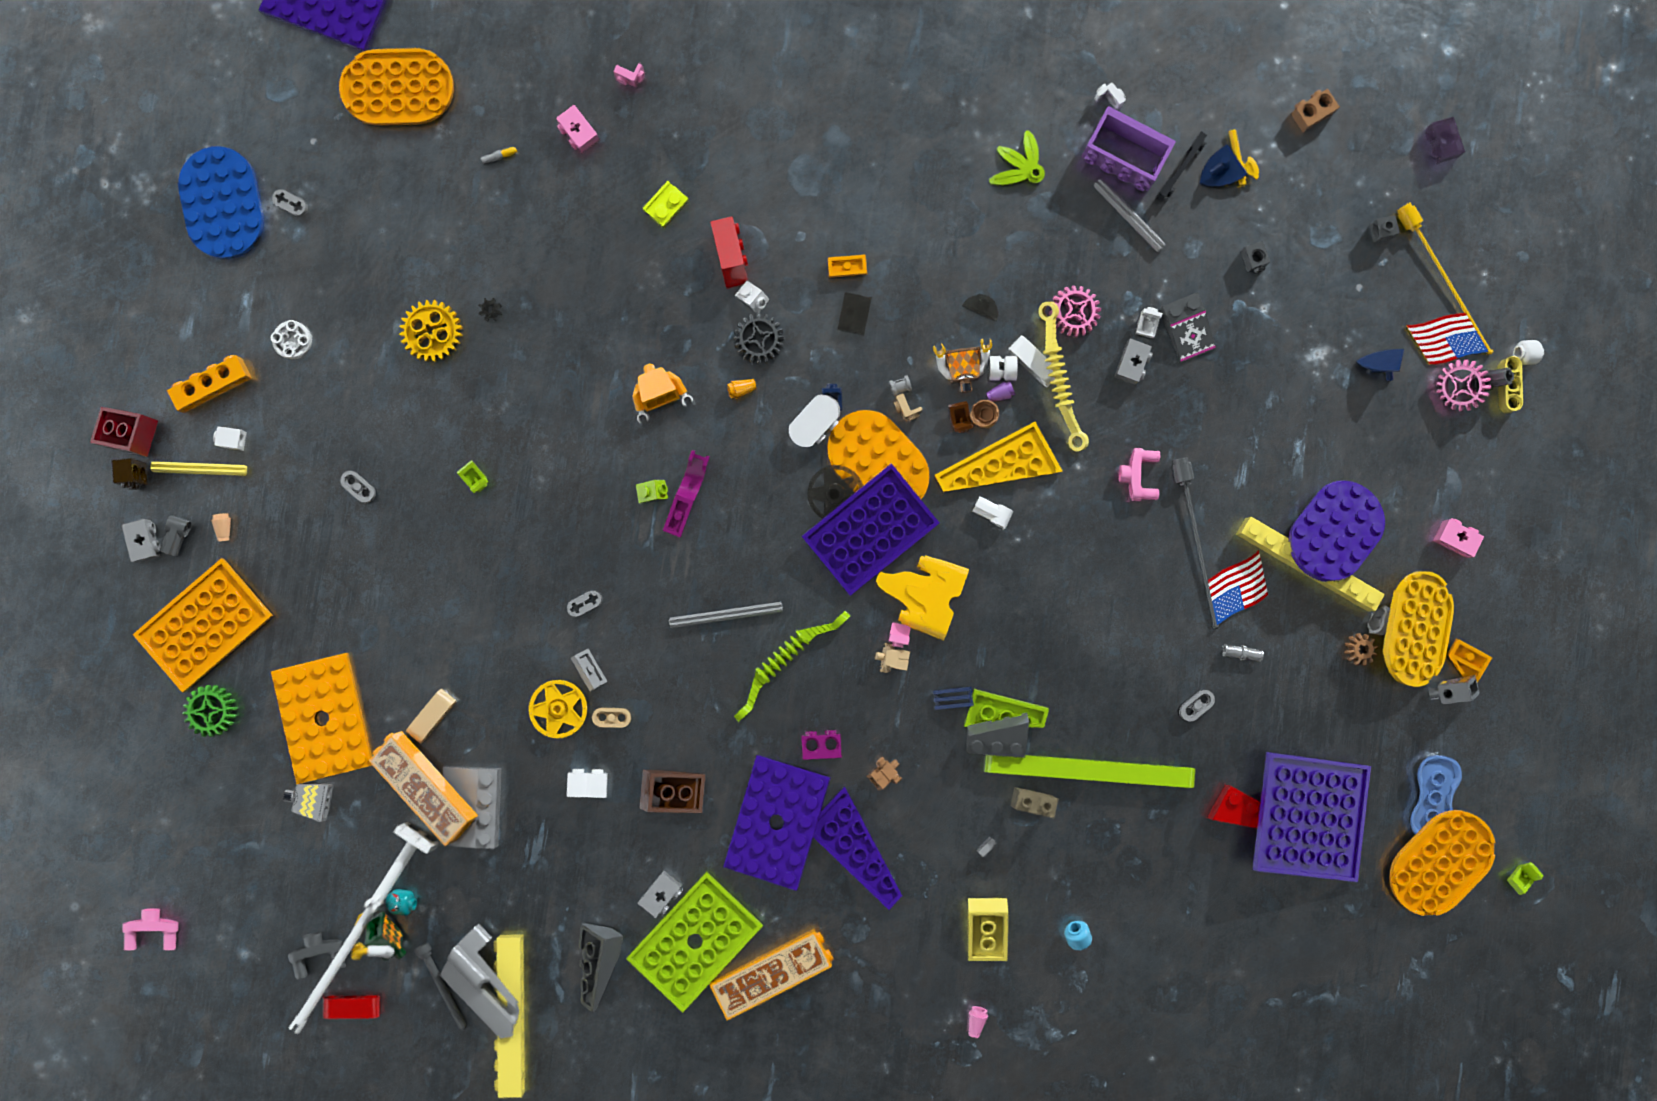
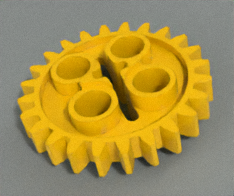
[399,300,463,362]

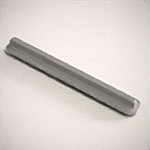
[1094,179,1165,252]

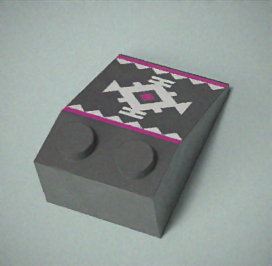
[1158,292,1216,363]

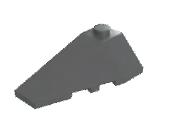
[579,923,623,1012]

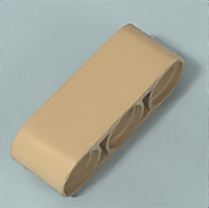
[405,688,457,744]

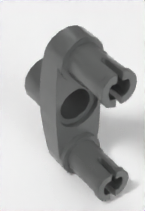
[288,932,346,979]

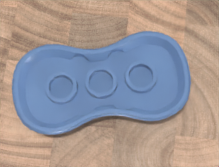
[1410,756,1462,835]

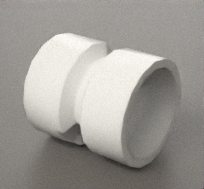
[988,356,1017,381]

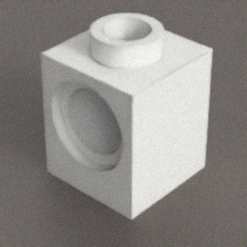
[213,426,247,451]

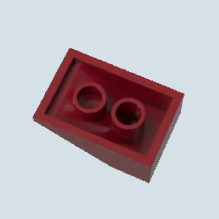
[90,406,158,457]

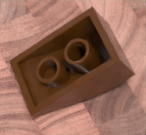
[639,770,705,813]

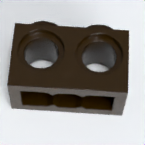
[112,458,148,490]

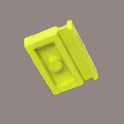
[643,181,689,228]

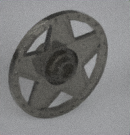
[807,465,863,519]

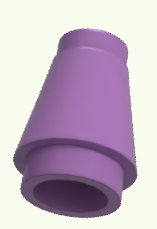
[986,381,1016,402]

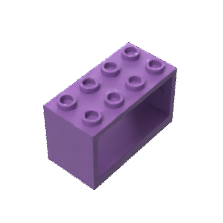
[1081,106,1176,192]

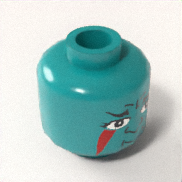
[386,889,417,916]

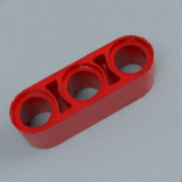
[323,995,380,1019]

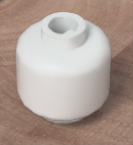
[1513,340,1544,365]

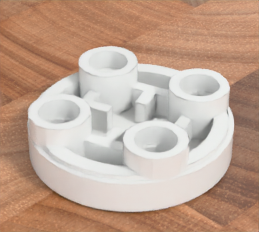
[271,320,312,360]

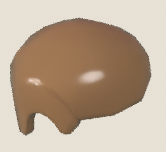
[970,400,999,429]

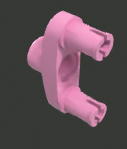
[1119,448,1160,501]
[122,908,179,950]

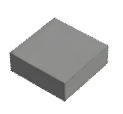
[977,837,996,857]

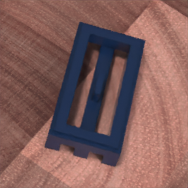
[933,687,974,710]

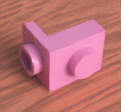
[613,63,645,87]
[888,623,911,648]

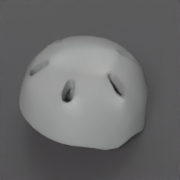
[1367,605,1390,635]

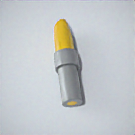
[481,147,517,165]

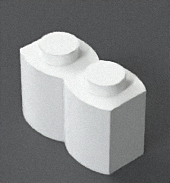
[567,769,608,798]

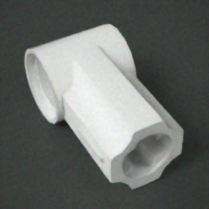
[972,497,1013,529]

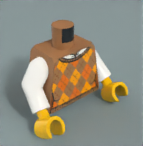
[933,339,992,393]

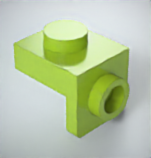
[457,460,488,493]
[636,480,668,503]
[1507,862,1544,895]

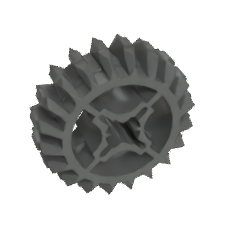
[733,313,785,365]

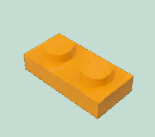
[828,255,867,278]

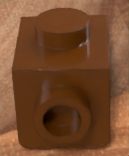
[948,401,974,433]

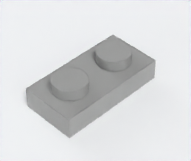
[571,649,607,691]

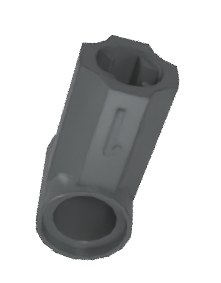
[1474,368,1514,391]
[160,515,191,556]

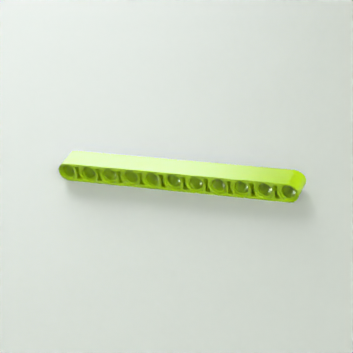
[984,755,1195,788]

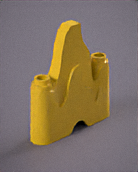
[876,555,969,641]

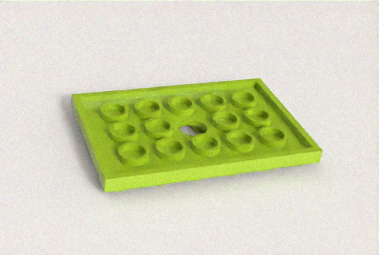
[626,872,763,1013]

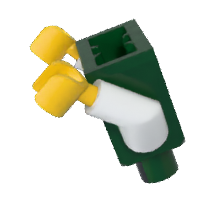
[351,911,406,960]

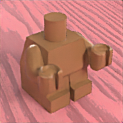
[866,757,902,791]

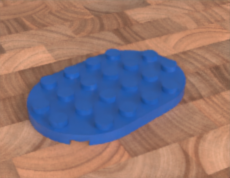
[178,146,264,259]

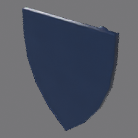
[1200,144,1248,187]
[1356,349,1404,381]

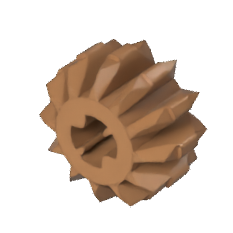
[1344,633,1378,666]

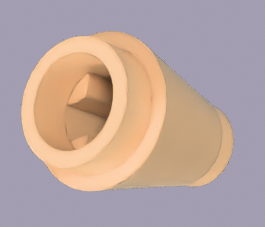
[211,513,231,541]

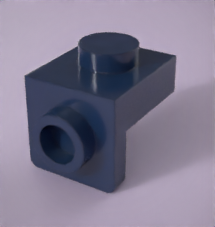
[822,384,843,411]

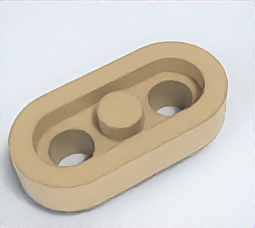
[592,708,632,728]

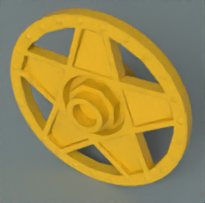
[529,680,587,738]

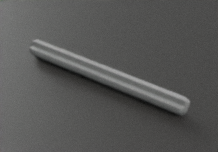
[669,602,783,628]

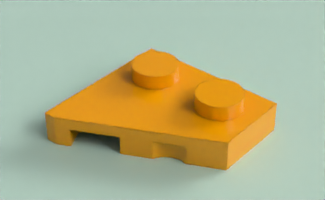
[1447,638,1493,683]

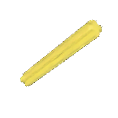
[150,462,247,476]

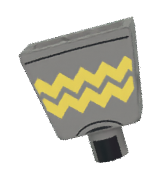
[283,783,333,822]

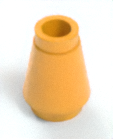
[727,379,757,399]

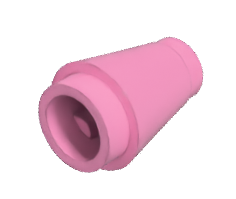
[968,1006,988,1038]

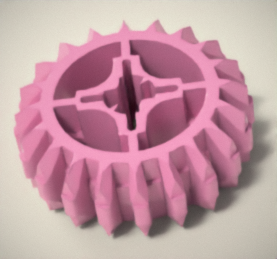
[1049,285,1101,337]
[1436,359,1491,411]

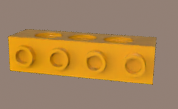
[167,355,252,413]

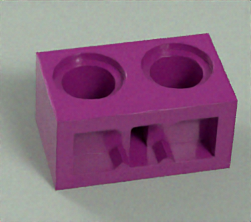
[802,730,842,760]

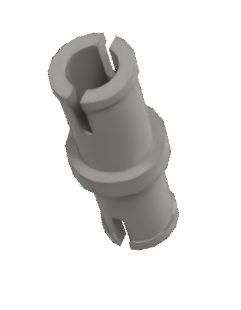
[1222,644,1264,662]

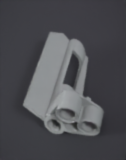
[440,924,519,1039]

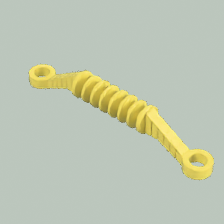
[1038,302,1089,451]

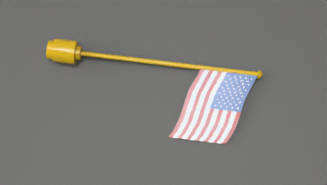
[1397,202,1493,364]

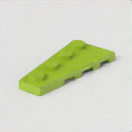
[964,689,1049,728]

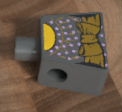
[1429,675,1480,704]

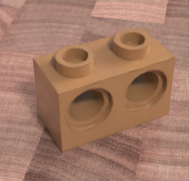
[1291,88,1340,132]

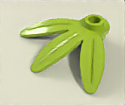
[989,131,1045,185]

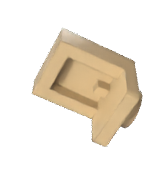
[894,394,923,421]

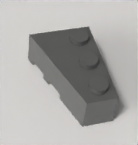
[966,713,1029,758]

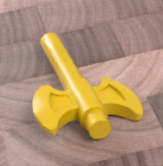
[1226,129,1259,187]

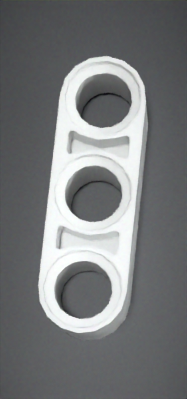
[1008,336,1055,387]

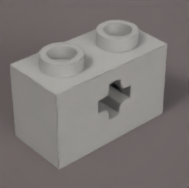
[1114,339,1153,385]
[121,519,161,563]
[638,871,682,918]

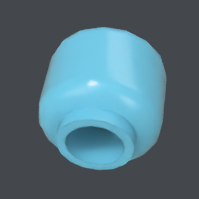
[1064,921,1092,950]

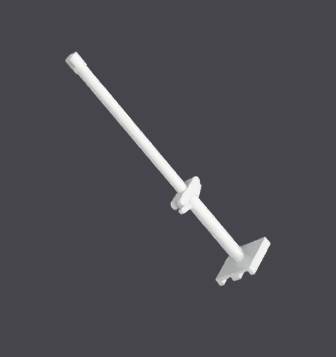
[289,822,440,1034]

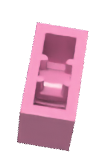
[556,105,599,153]
[1433,518,1484,558]

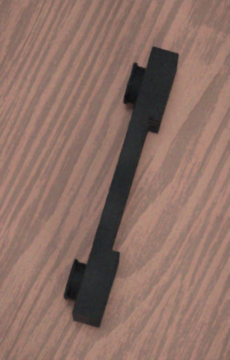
[1156,131,1207,201]

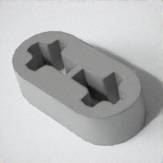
[272,190,309,217]
[567,591,602,617]

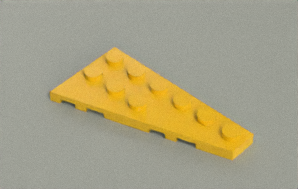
[934,422,1063,492]

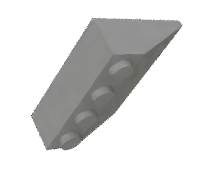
[440,767,502,849]

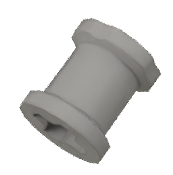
[889,375,912,397]

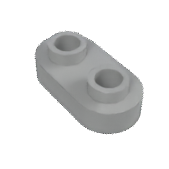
[340,471,376,503]
[1179,690,1215,721]

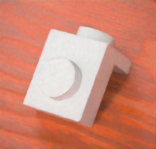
[1094,82,1126,110]
[735,281,769,313]
[1135,307,1162,339]

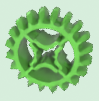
[182,685,237,737]

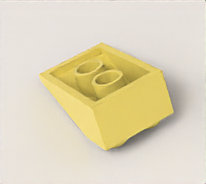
[968,898,1008,961]

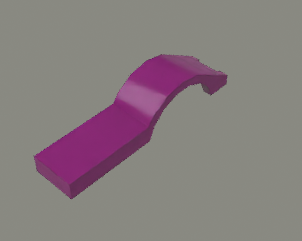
[663,450,710,537]

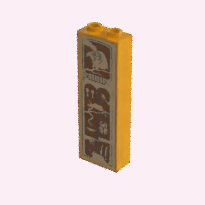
[369,731,478,846]
[710,928,834,1020]

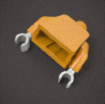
[632,364,693,423]

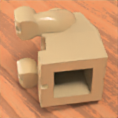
[875,643,910,673]

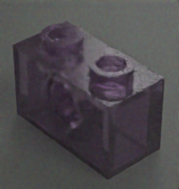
[1425,117,1465,164]

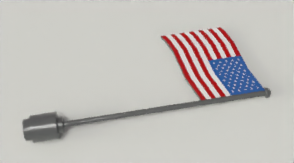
[1172,457,1268,629]

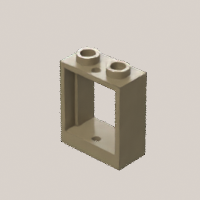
[1010,787,1058,818]

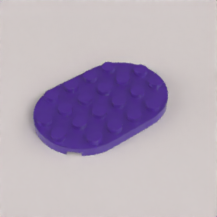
[1288,481,1385,582]

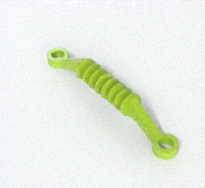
[733,611,850,722]

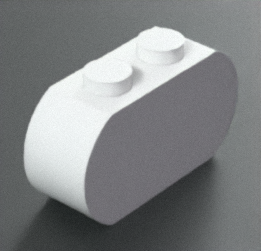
[789,394,840,447]

